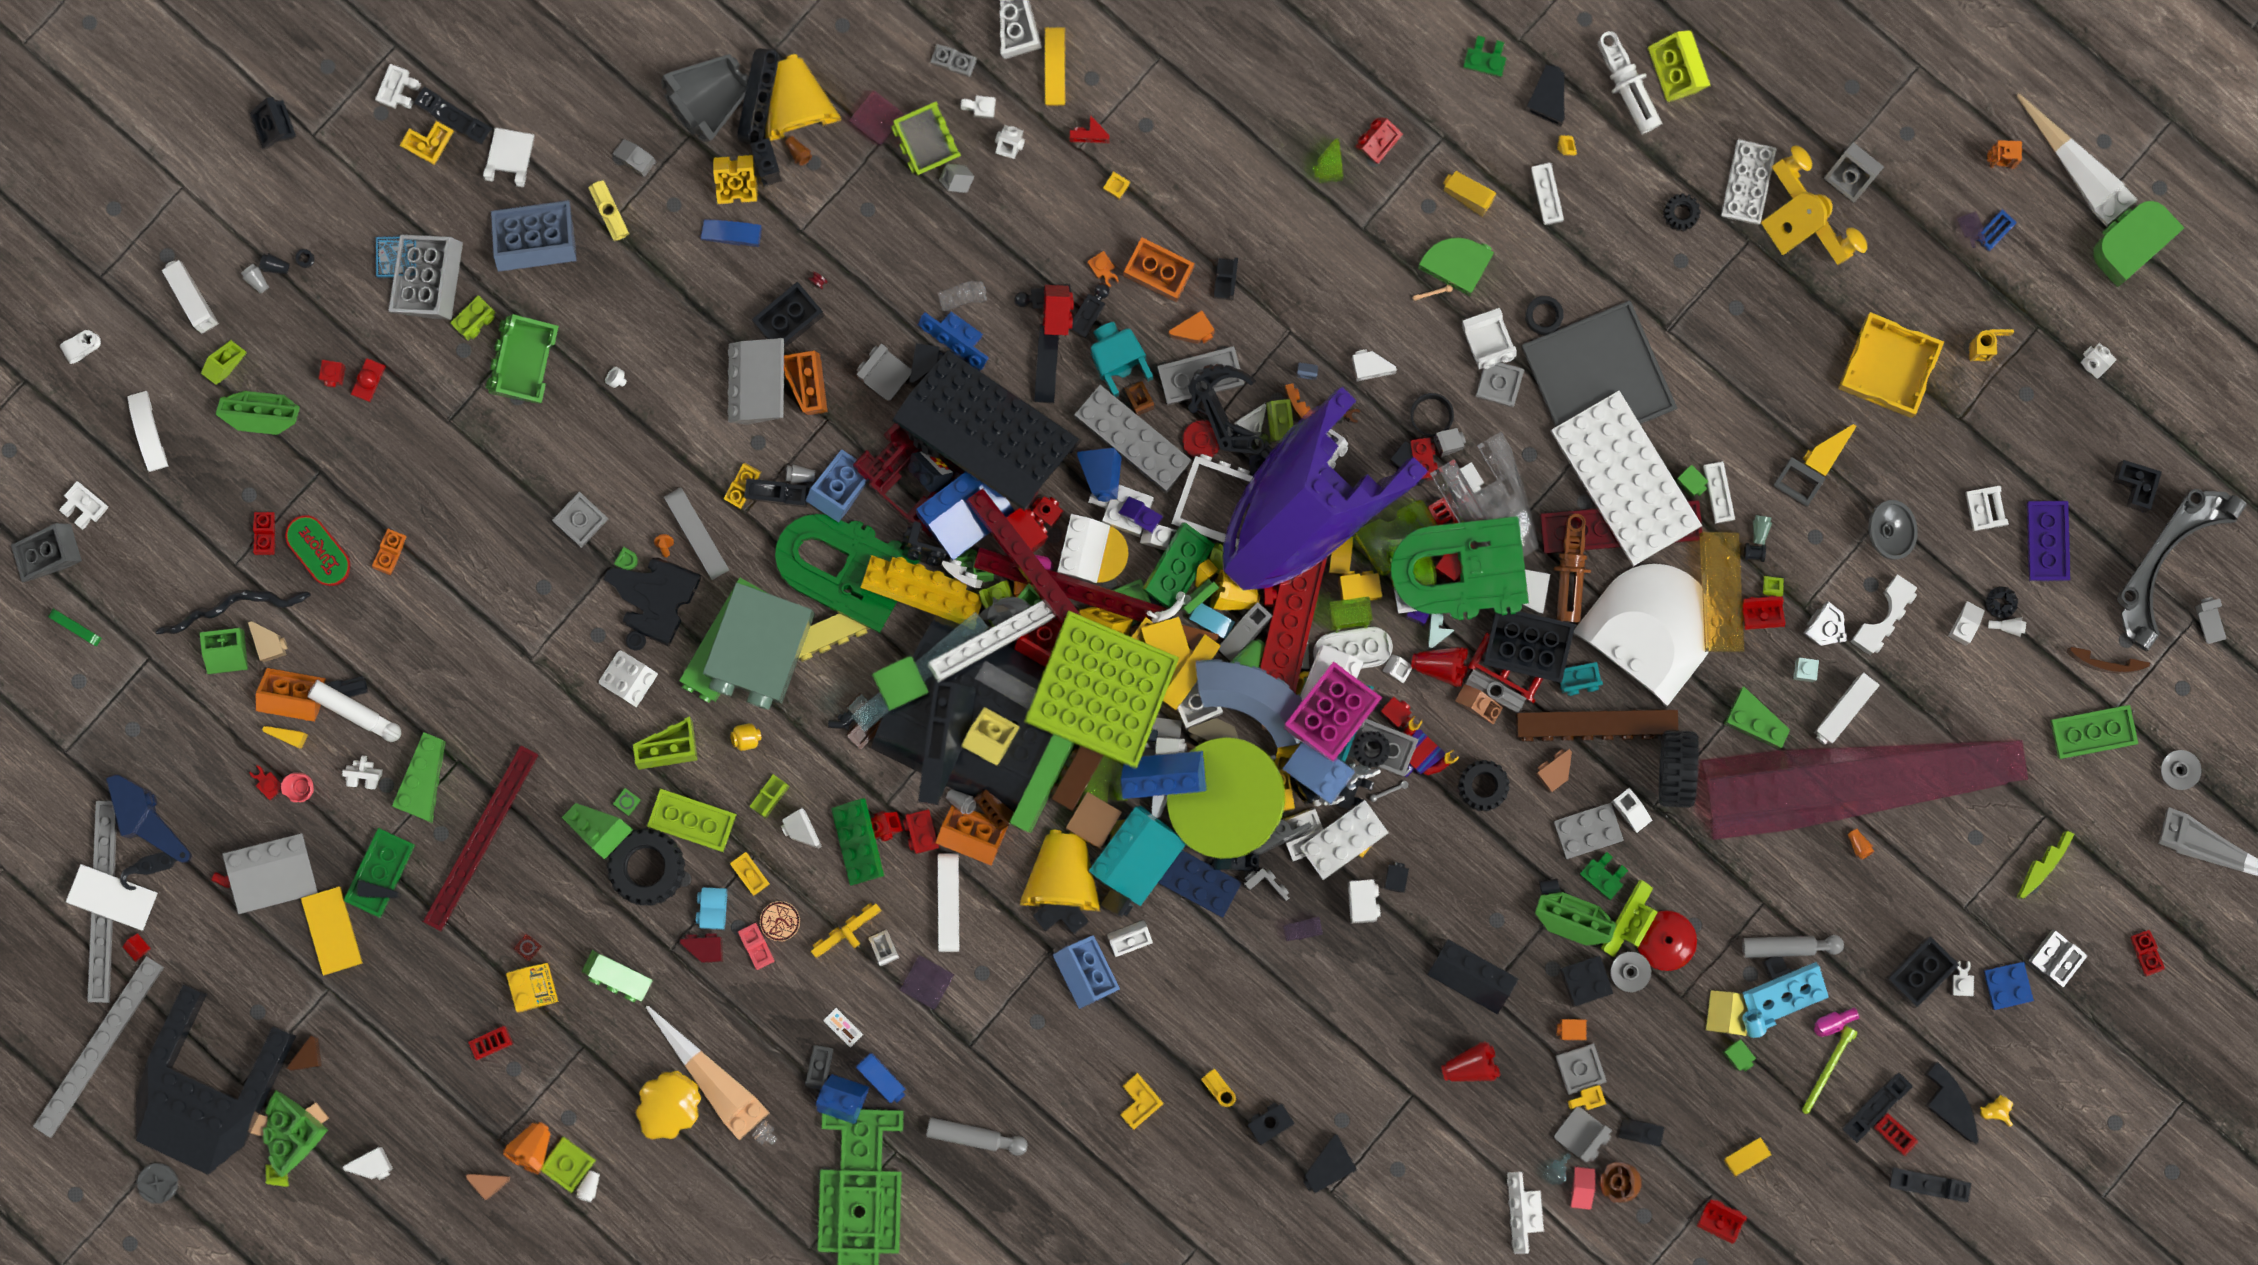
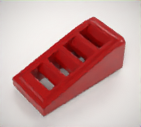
[1426,497,1459,526]
[468,1026,514,1061]
[1874,1113,1918,1157]

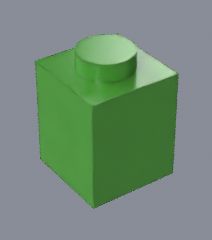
[1675,465,1708,498]
[1723,1039,1756,1072]

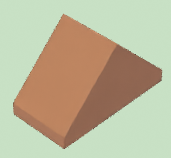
[467,1174,510,1200]

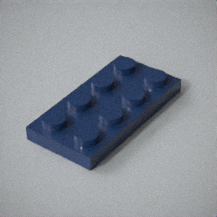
[1158,850,1242,918]

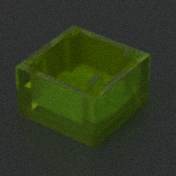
[1328,596,1373,633]

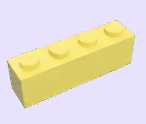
[798,613,870,662]

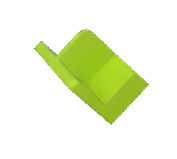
[1266,399,1293,442]
[749,774,790,818]

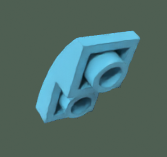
[1188,603,1235,639]

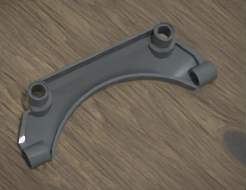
[2117,489,2247,651]

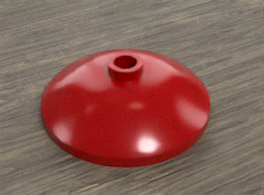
[1637,911,1697,971]

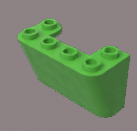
[486,314,559,404]

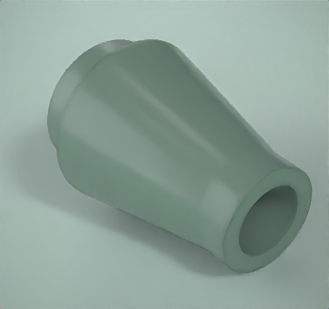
[1753,515,1772,545]

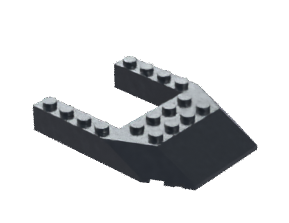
[136,984,297,1175]

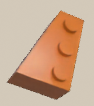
[784,351,828,415]

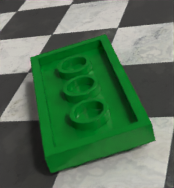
[1142,522,1215,609]
[831,798,884,886]
[343,828,416,918]

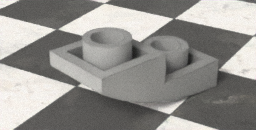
[931,44,977,77]

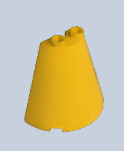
[765,54,841,142]
[1020,830,1100,911]

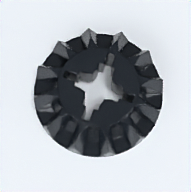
[1986,586,2018,618]

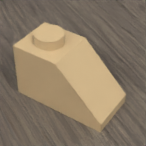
[248,621,288,662]

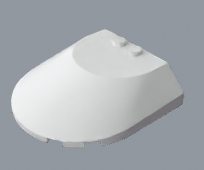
[1573,564,1716,707]

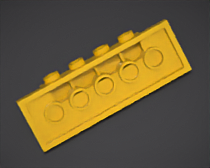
[861,555,982,629]

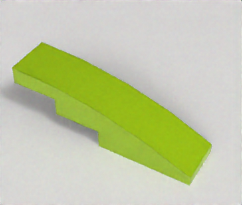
[2016,831,2074,899]

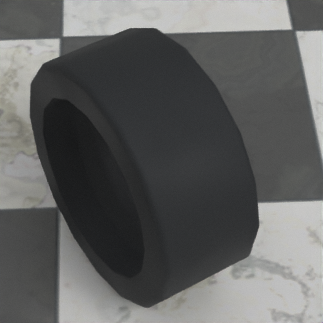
[1525,296,1564,335]

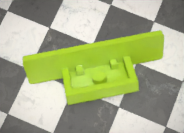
[1601,880,1657,957]

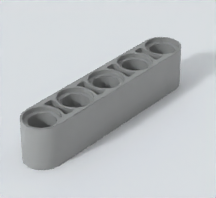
[664,487,729,580]

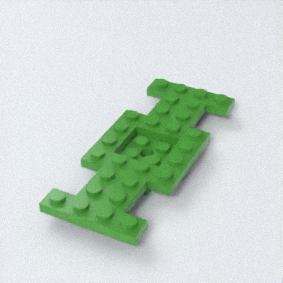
[818,1110,904,1265]

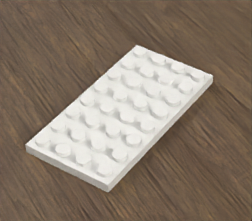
[1550,391,1702,566]

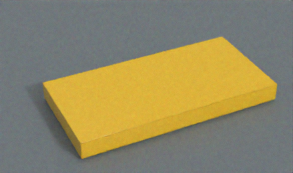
[301,887,363,976]

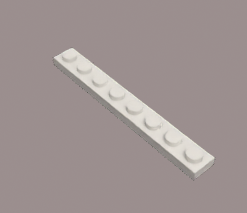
[928,601,1056,682]

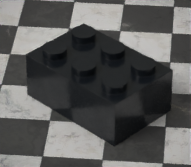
[752,281,824,349]
[1884,936,1959,1008]

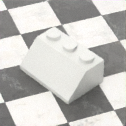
[1058,514,1110,584]
[1300,644,1363,701]

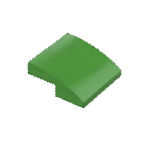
[1180,579,1219,615]
[872,656,928,711]

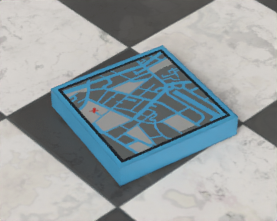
[376,237,416,278]

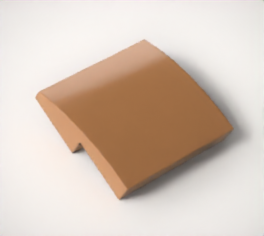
[1065,792,1122,849]

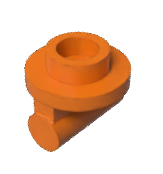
[654,534,674,558]

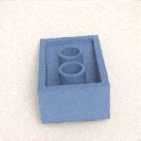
[806,449,869,522]
[1283,742,1355,805]

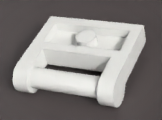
[1965,486,2009,531]

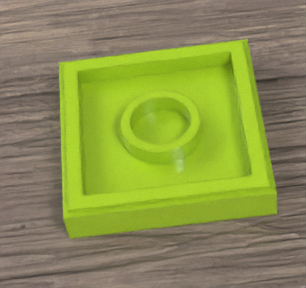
[541,1136,596,1193]

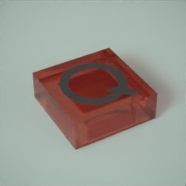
[514,933,542,962]

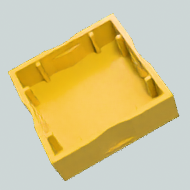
[1838,312,1944,418]

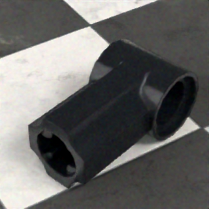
[326,676,368,698]

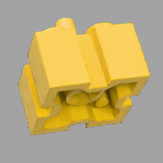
[713,155,757,204]

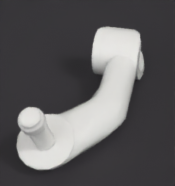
[1147,592,1191,623]

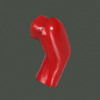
[212,872,231,888]

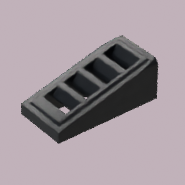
[357,880,401,898]

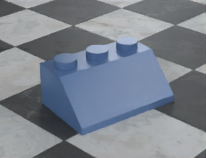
[1053,935,1120,1009]

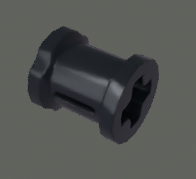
[1743,543,1766,562]

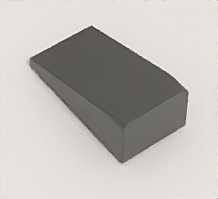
[805,1045,834,1090]

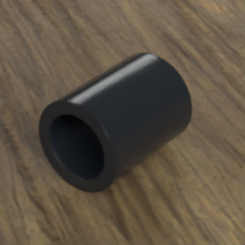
[1539,879,1560,895]

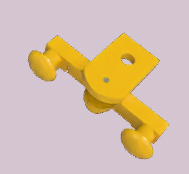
[1761,145,1867,265]

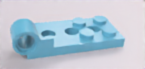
[1742,962,1829,1038]

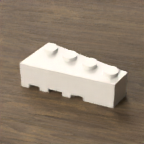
[1000,0,1042,59]

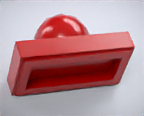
[351,358,386,403]

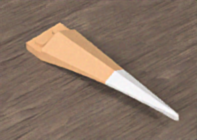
[646,1006,770,1140]

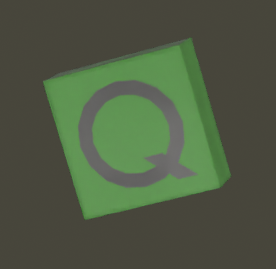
[613,788,641,816]

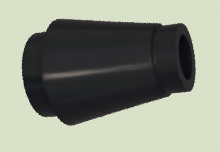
[259,253,290,274]

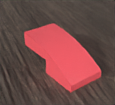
[738,923,775,970]

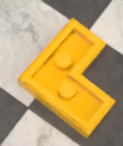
[1120,1073,1164,1130]

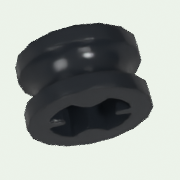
[295,249,315,268]

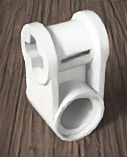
[60,330,101,364]

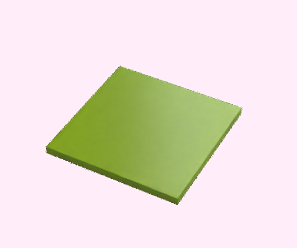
[1024,611,1179,769]

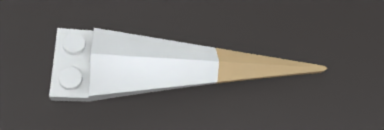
[2017,94,2137,227]

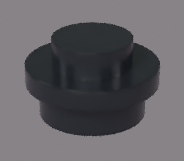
[626,631,646,651]

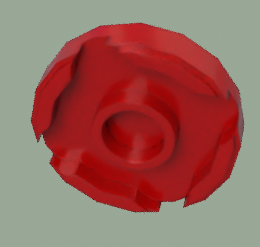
[1182,420,1220,458]

